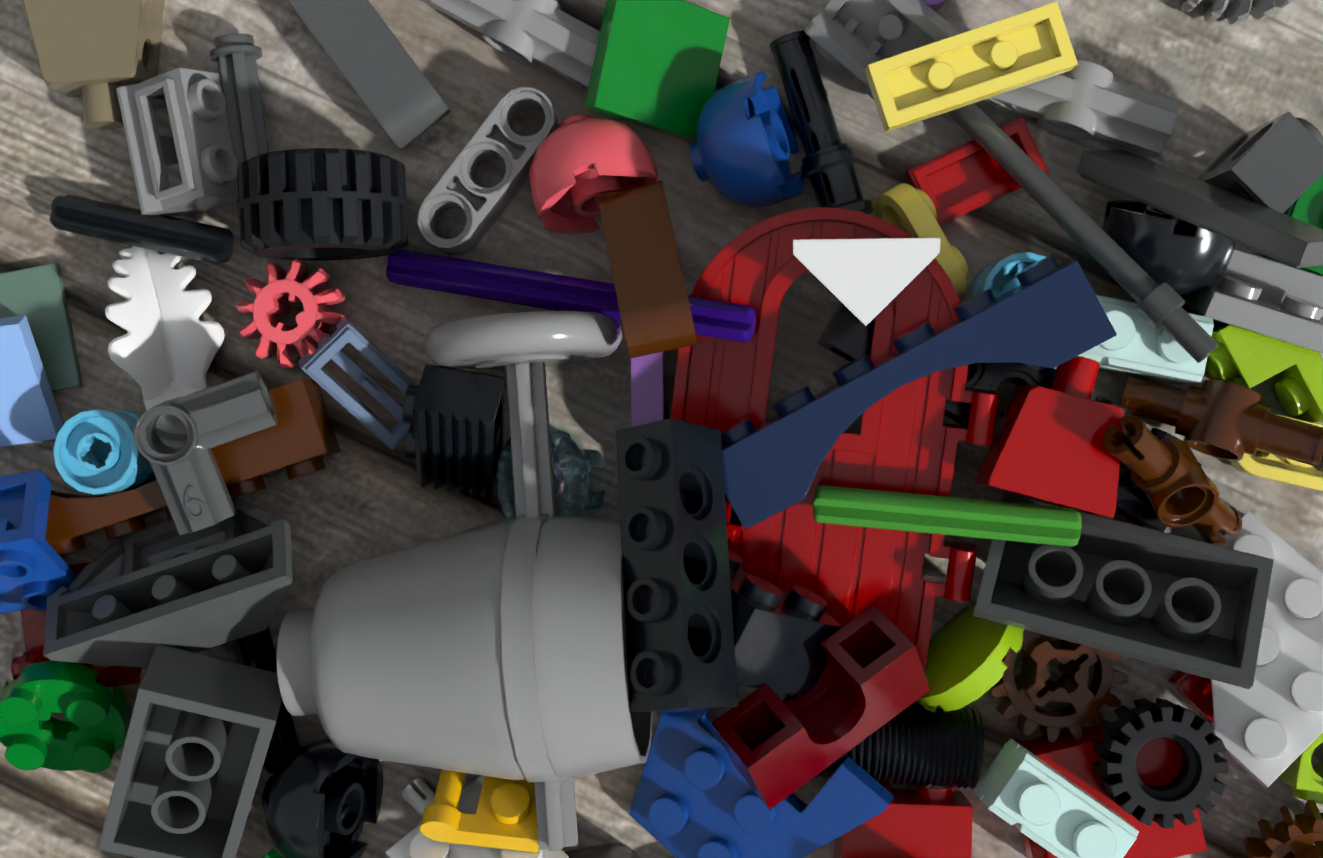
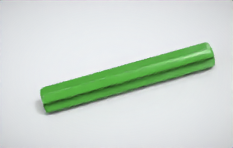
[813,485,1082,547]

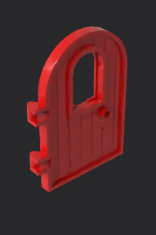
[670,207,1000,668]

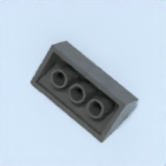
[973,493,1274,689]

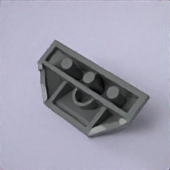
[43,497,293,668]

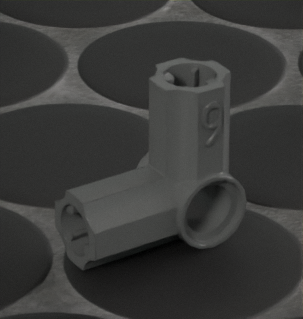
[134,370,278,535]

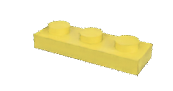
[864,1,1078,133]

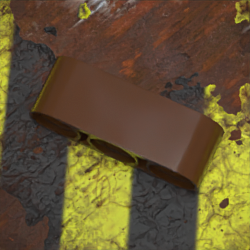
[597,180,698,359]

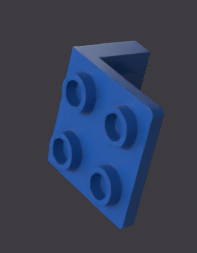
[0,470,77,614]

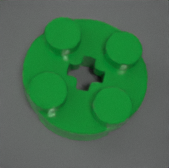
[0,661,131,773]

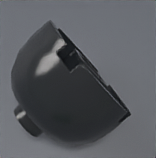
[1102,200,1236,294]
[262,739,383,858]

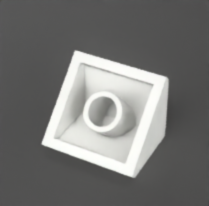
[793,238,940,326]

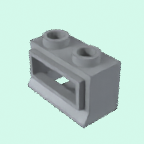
[116,67,238,217]

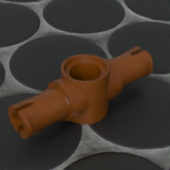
[1120,375,1323,467]
[1103,415,1242,545]

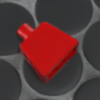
[975,356,1124,518]

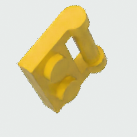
[420,769,540,853]

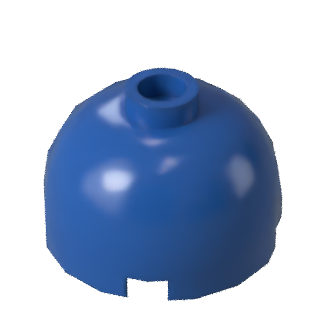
[690,72,804,208]

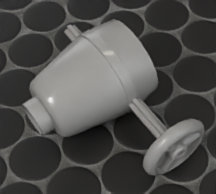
[277,311,653,850]

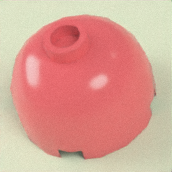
[529,114,659,234]

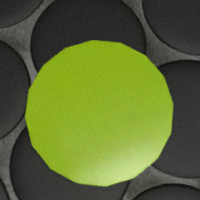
[917,606,1024,712]

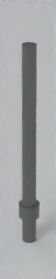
[947,103,1219,363]

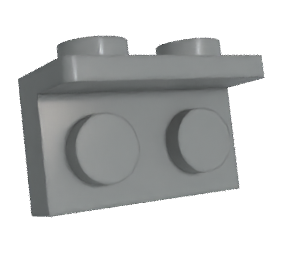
[1186,248,1323,353]

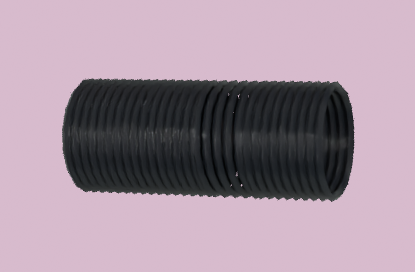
[784,694,984,789]

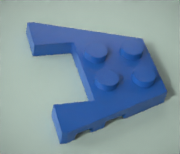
[629,710,895,858]

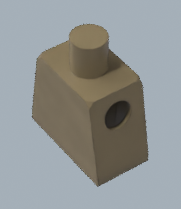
[23,0,164,130]

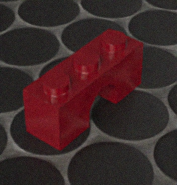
[711,605,930,810]

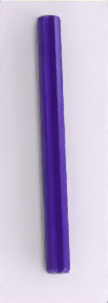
[386,249,756,343]

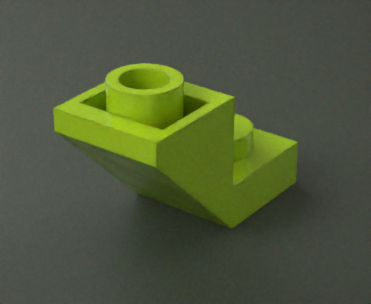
[1205,325,1323,422]

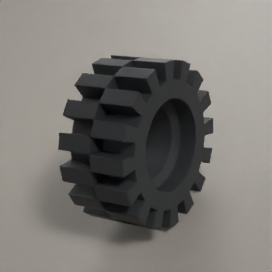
[1093,698,1229,828]

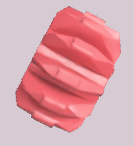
[236,259,349,368]

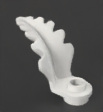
[105,245,225,448]

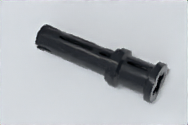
[769,30,874,214]

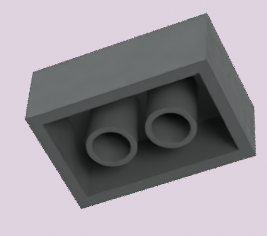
[97,644,282,858]

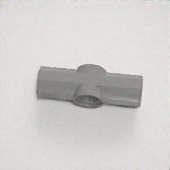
[425,0,600,91]
[983,59,1178,157]

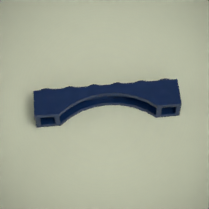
[721,255,1117,530]

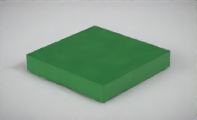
[584,0,730,143]

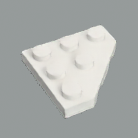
[1211,511,1323,788]

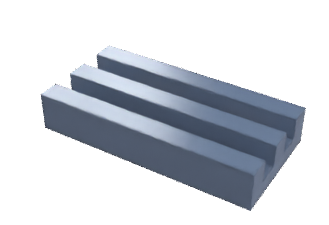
[298,317,417,450]

